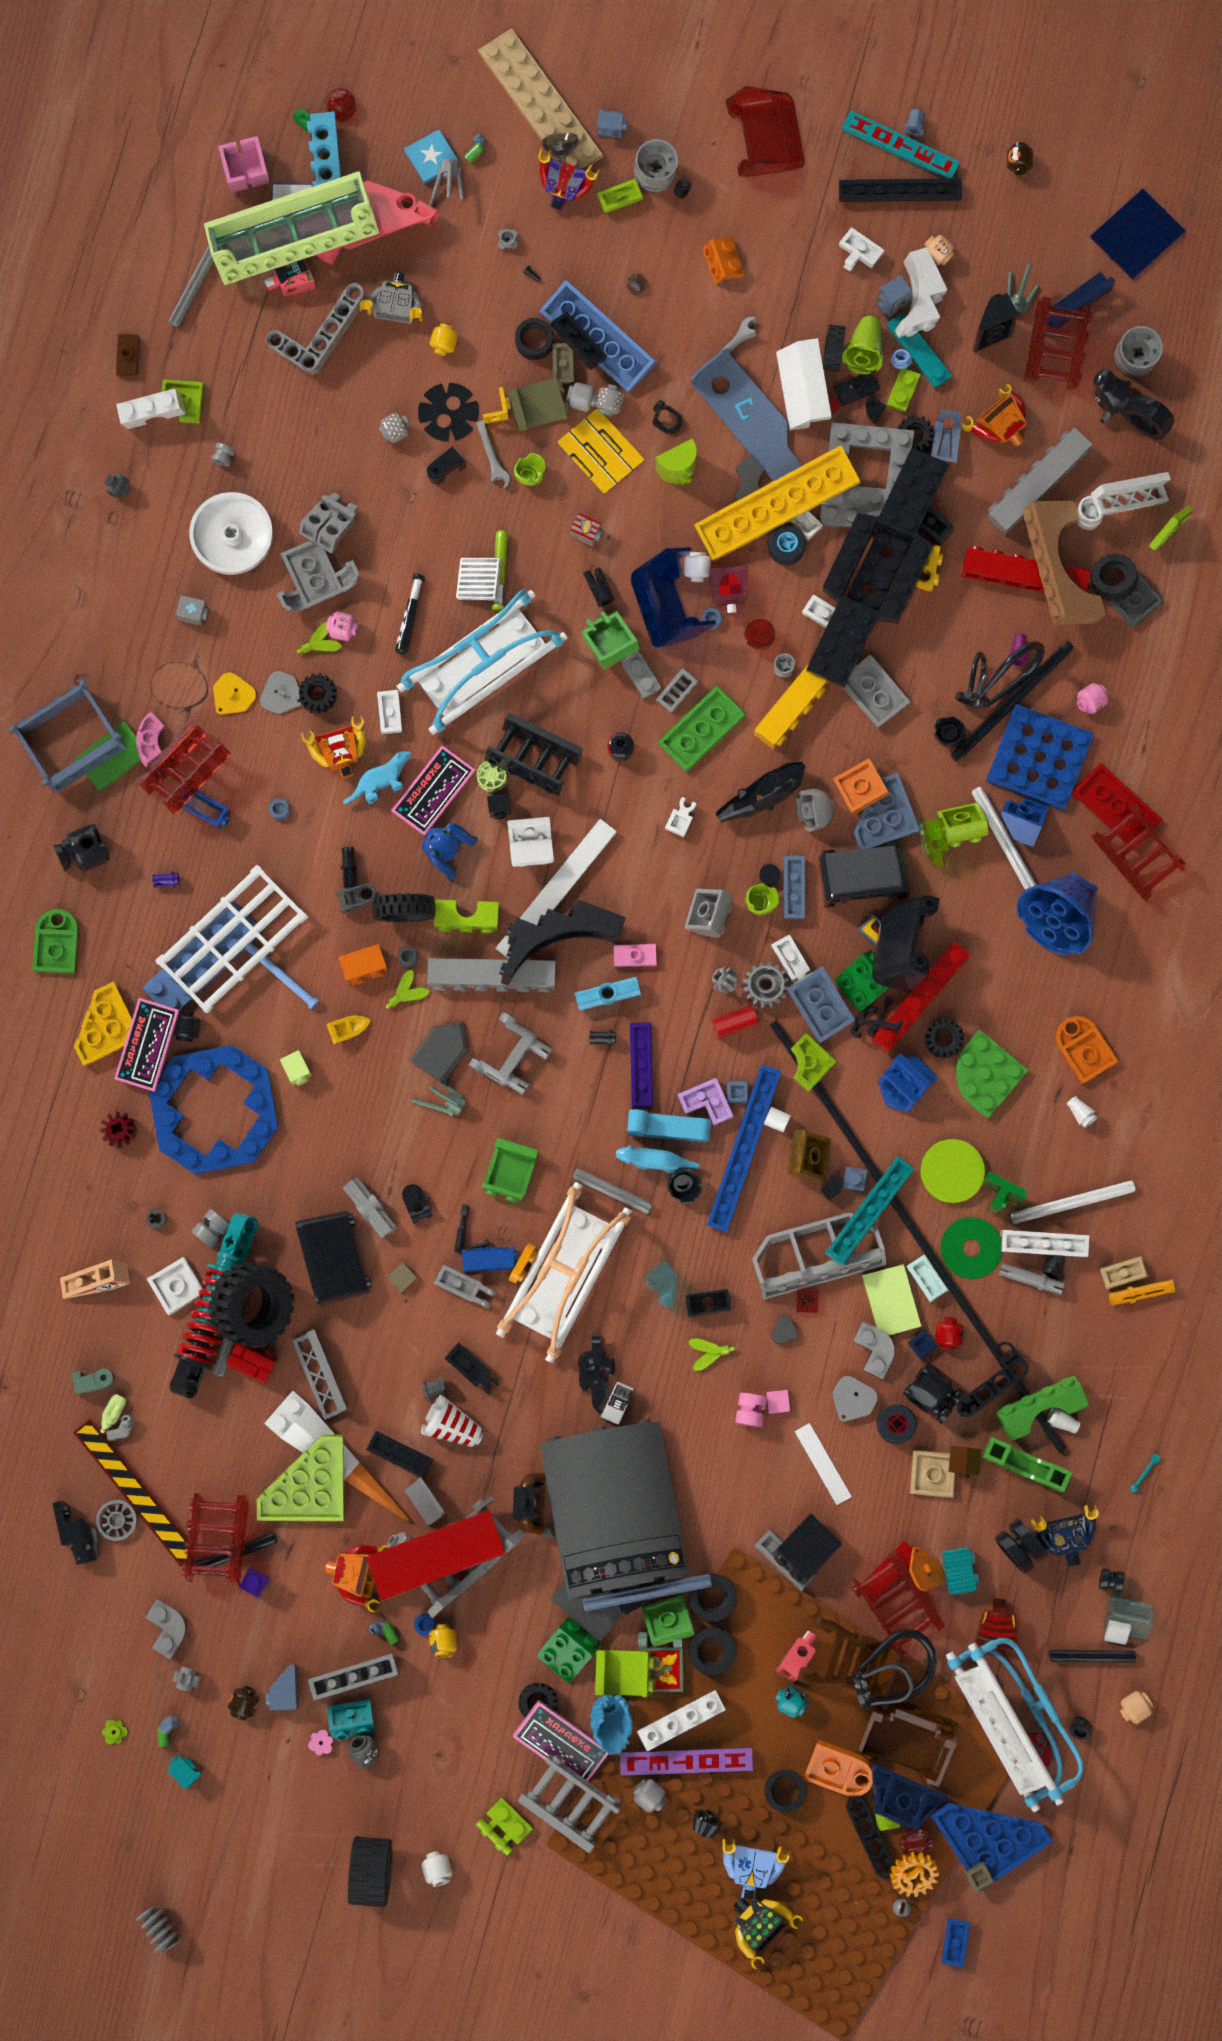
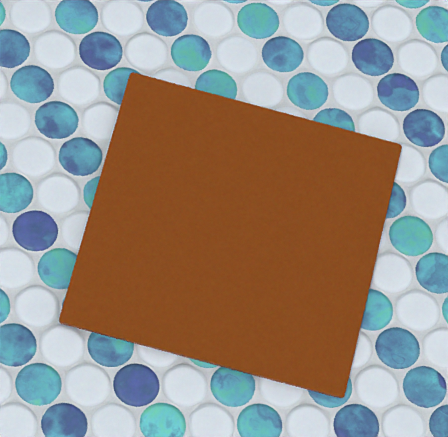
[547,1548,1020,2041]

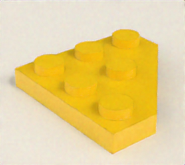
[74,981,132,1067]

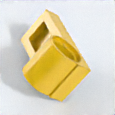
[917,545,943,592]

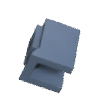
[597,109,627,138]

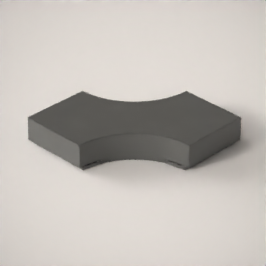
[734,455,765,501]

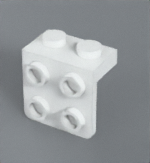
[507,817,554,867]

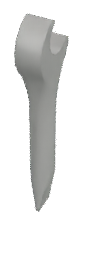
[722,317,758,352]
[476,420,510,490]

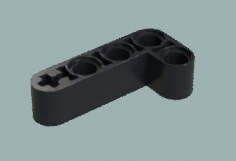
[957,1341,1028,1417]

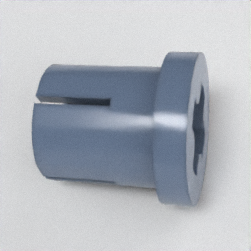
[904,109,926,137]

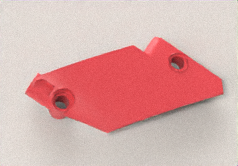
[272,181,440,266]

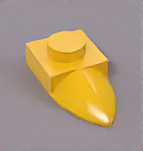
[326,1015,371,1044]

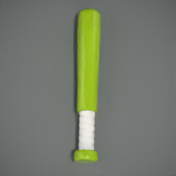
[492,530,508,612]

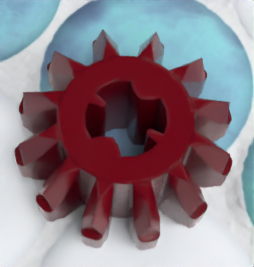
[100,1111,137,1148]

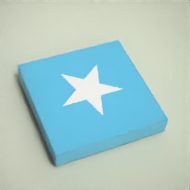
[404,130,460,185]

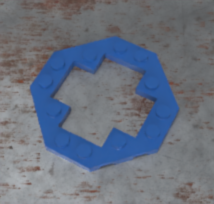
[149,1045,279,1175]

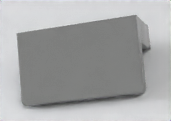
[404,1477,447,1526]

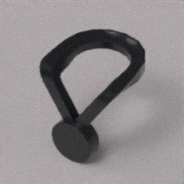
[652,400,682,434]

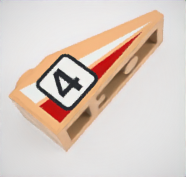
[60,1259,130,1299]

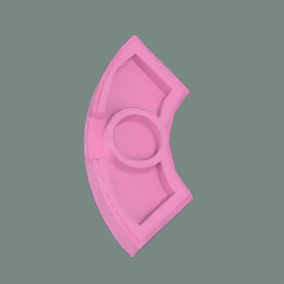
[136,711,165,767]

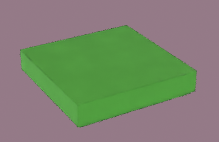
[641,1594,695,1647]

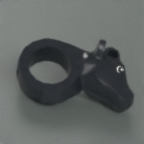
[1093,369,1175,440]

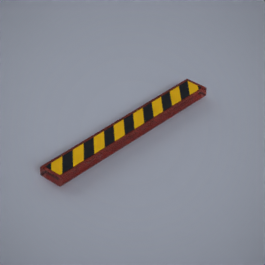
[73,1419,198,1567]

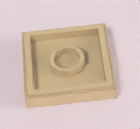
[910,1450,955,1498]

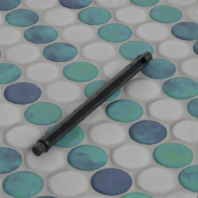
[950,641,1074,762]

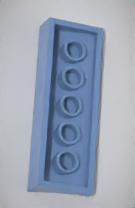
[539,280,659,393]

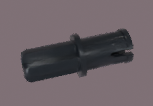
[340,847,357,888]

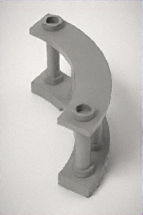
[421,1496,526,1618]

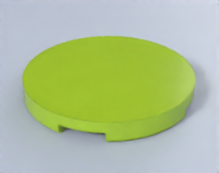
[920,1139,985,1204]

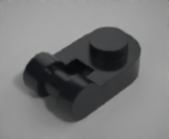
[402,1184,433,1224]

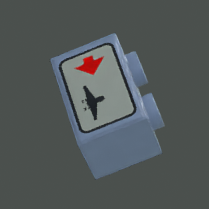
[877,275,912,319]

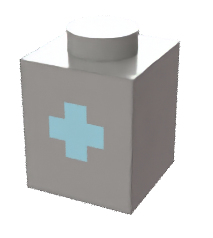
[176,595,209,626]

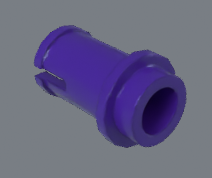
[152,871,180,888]

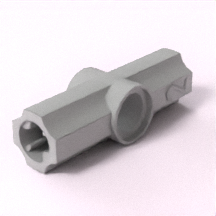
[343,1177,397,1239]

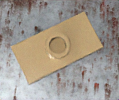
[1099,1256,1148,1290]

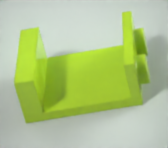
[595,1650,656,1697]

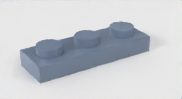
[783,856,805,920]

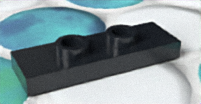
[366,1431,434,1479]

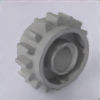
[743,962,789,1009]

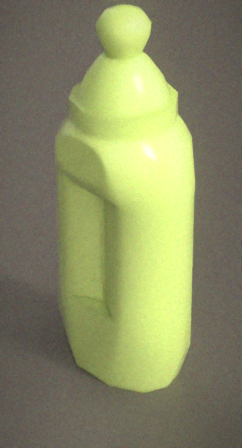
[100,1394,127,1433]

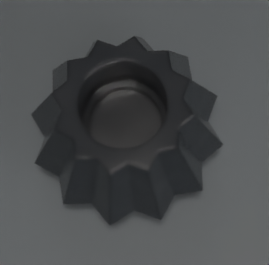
[692,1809,723,1838]

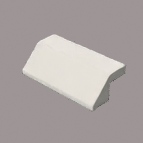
[776,338,831,431]

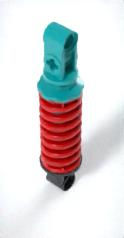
[169,1213,259,1399]

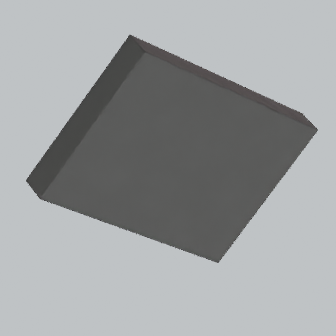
[550,1582,623,1642]

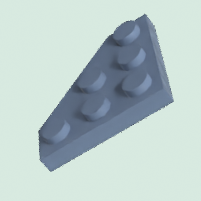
[853,773,920,850]

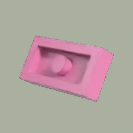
[614,944,657,968]

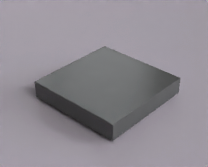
[1107,571,1164,629]

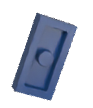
[941,1918,970,1967]

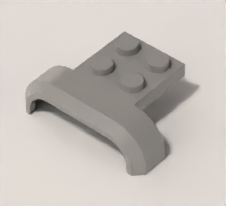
[277,540,359,612]

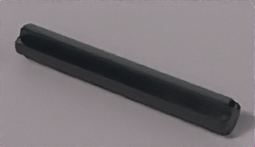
[194,1532,278,1572]
[1049,1650,1136,1663]

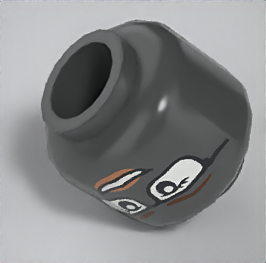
[348,1735,380,1768]

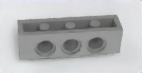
[308,1653,400,1701]

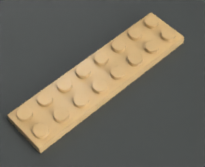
[478,28,603,169]

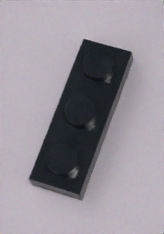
[550,312,607,370]

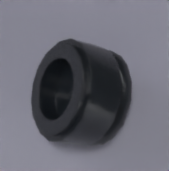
[1069,1716,1092,1740]

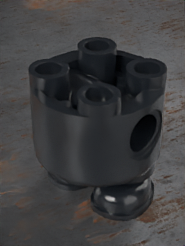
[53,824,110,872]
[903,1363,966,1424]

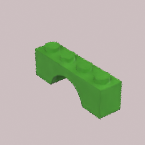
[996,1375,1089,1442]
[981,1437,1072,1493]

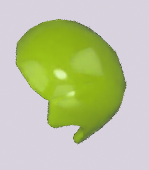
[514,453,546,486]
[745,883,780,915]

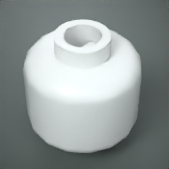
[684,552,711,582]
[421,1851,453,1887]

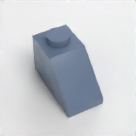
[266,1664,299,1711]

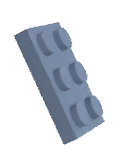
[786,966,855,1043]

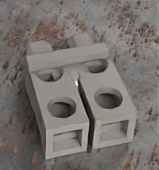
[299,492,358,553]

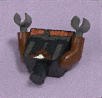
[513,1473,557,1538]

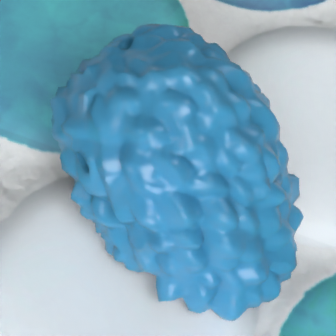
[590,1695,633,1755]

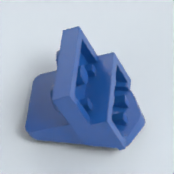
[877,1054,937,1113]

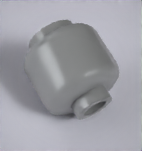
[566,382,598,412]
[633,1779,666,1813]

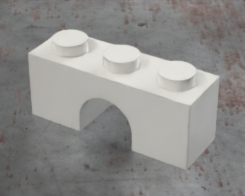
[116,389,186,429]

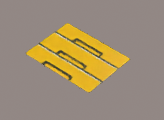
[558,408,644,493]

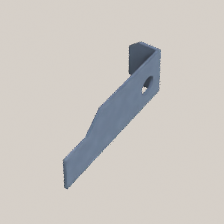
[691,348,803,482]

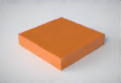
[833,758,890,815]

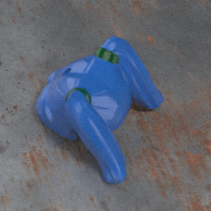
[421,823,478,881]

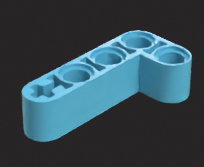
[627,1110,712,1142]

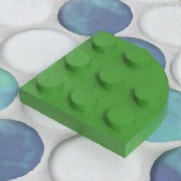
[956,1029,1028,1119]

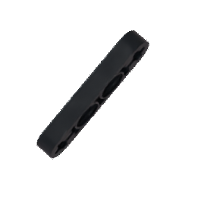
[846,1797,894,1879]

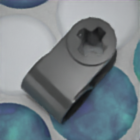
[336,884,378,914]

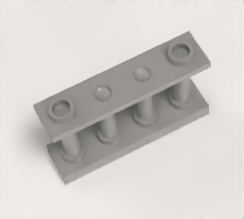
[518,1754,622,1853]

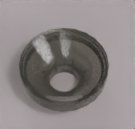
[541,133,579,158]

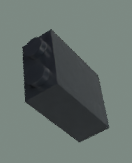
[772,1513,842,1584]

